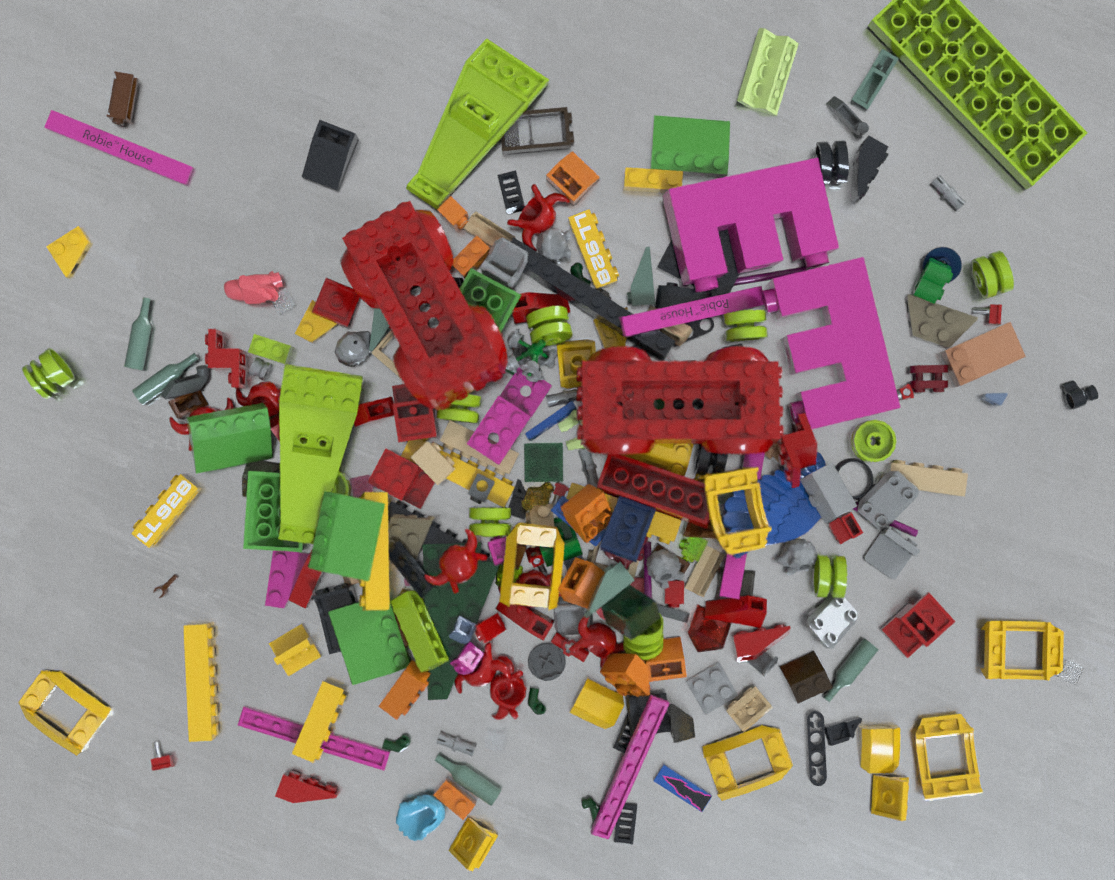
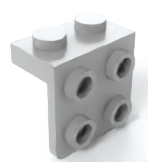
[864,527,921,579]

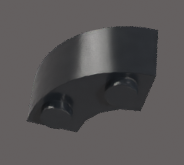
[655,282,712,309]

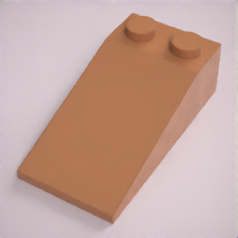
[940,322,1026,387]

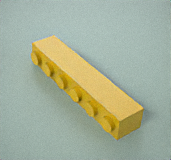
[401,438,515,508]
[566,482,682,544]
[359,492,389,611]
[183,623,218,742]

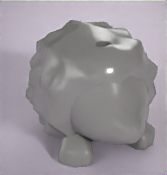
[536,228,571,261]
[334,331,371,366]
[776,538,817,575]
[647,549,684,589]

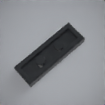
[389,541,436,598]

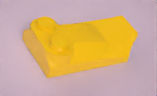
[621,444,693,476]

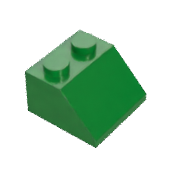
[539,517,583,567]

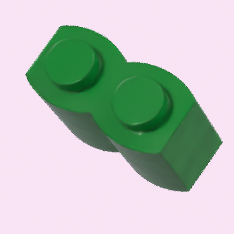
[913,258,953,304]

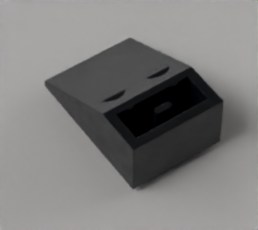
[302,120,358,191]
[851,135,889,203]

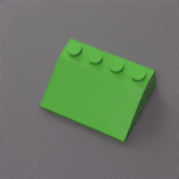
[650,115,730,178]
[460,268,521,333]
[186,403,272,474]
[243,471,303,552]
[309,491,385,581]
[328,601,410,685]

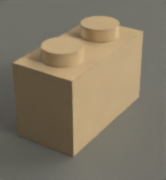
[411,441,455,485]

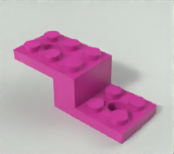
[467,367,552,465]

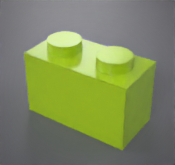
[248,334,294,364]

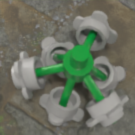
[507,328,557,382]

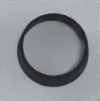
[835,458,873,500]

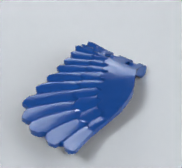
[722,452,826,559]

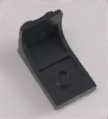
[311,583,357,655]

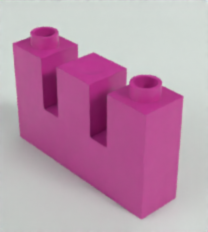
[662,158,839,292]
[762,257,901,429]

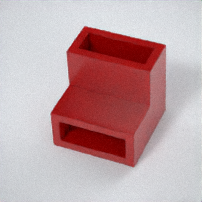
[827,512,863,544]

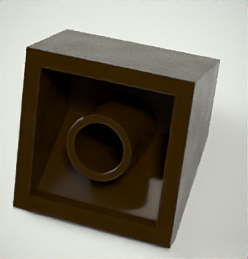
[779,650,833,704]

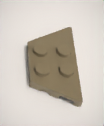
[906,294,978,348]
[388,514,434,560]

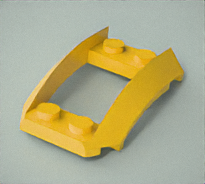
[704,467,772,555]
[499,523,564,611]
[980,621,1064,680]
[18,670,111,756]
[915,714,983,801]
[702,725,793,801]

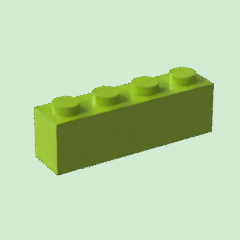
[390,590,449,672]

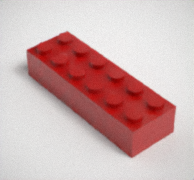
[596,454,719,529]

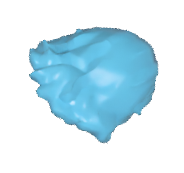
[396,794,446,841]

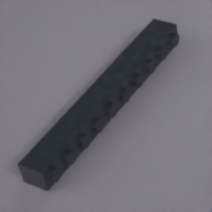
[510,237,675,361]

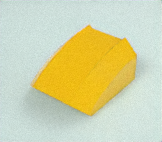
[557,339,596,389]
[569,677,624,729]
[859,725,900,774]

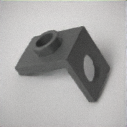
[468,473,495,504]
[747,652,778,677]

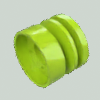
[22,348,75,399]
[623,608,663,660]

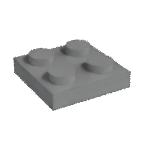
[686,662,738,715]

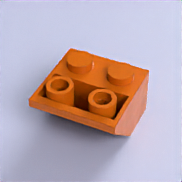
[546,151,600,205]
[561,484,612,543]
[558,557,605,612]
[645,637,687,682]
[600,653,650,697]

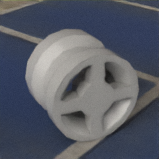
[249,357,271,381]

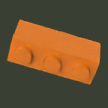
[378,660,431,720]

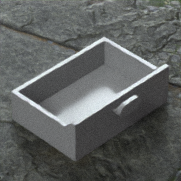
[800,463,857,524]

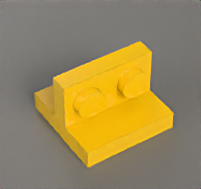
[269,623,322,676]
[871,775,909,821]
[448,818,498,872]

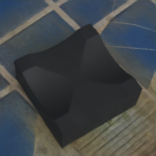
[626,693,671,737]

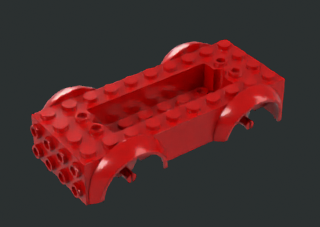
[340,200,508,411]
[576,346,784,454]

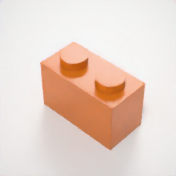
[437,196,469,231]
[452,235,491,278]
[433,777,477,820]

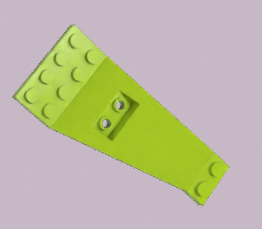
[406,38,549,209]
[279,364,363,544]

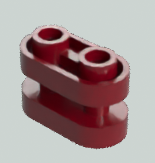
[909,365,948,393]

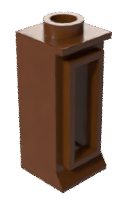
[107,71,138,125]

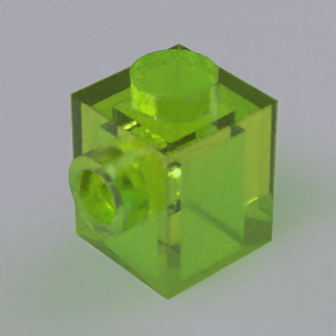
[679,537,708,563]

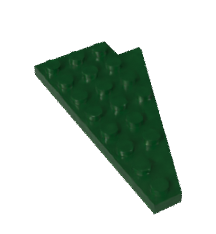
[423,542,500,700]

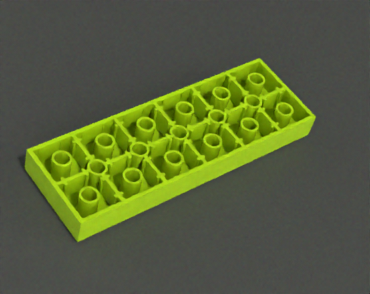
[868,0,1088,190]

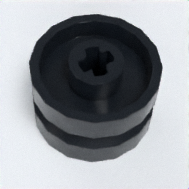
[815,140,849,184]
[695,444,728,475]

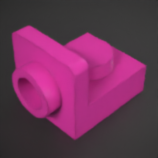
[488,536,506,566]
[450,642,484,675]

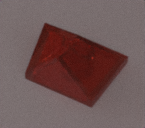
[685,605,731,652]

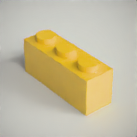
[623,167,683,193]

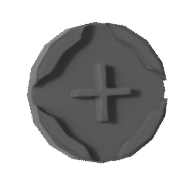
[528,642,566,681]

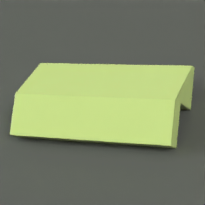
[737,28,799,116]

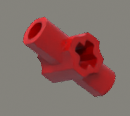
[551,632,590,662]

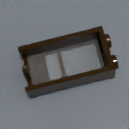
[501,107,574,155]

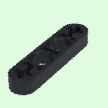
[806,710,827,786]

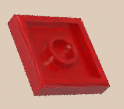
[312,278,360,328]

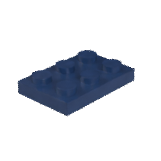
[600,496,656,563]

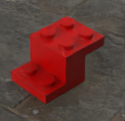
[205,329,246,389]
[392,384,437,442]
[778,413,818,488]
[367,448,435,509]
[881,592,955,658]

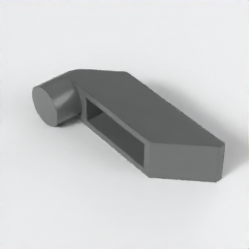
[826,96,869,135]
[161,365,209,400]

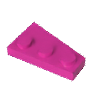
[265,550,309,608]

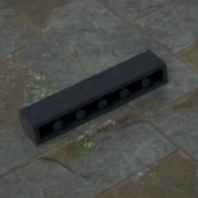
[388,500,492,562]

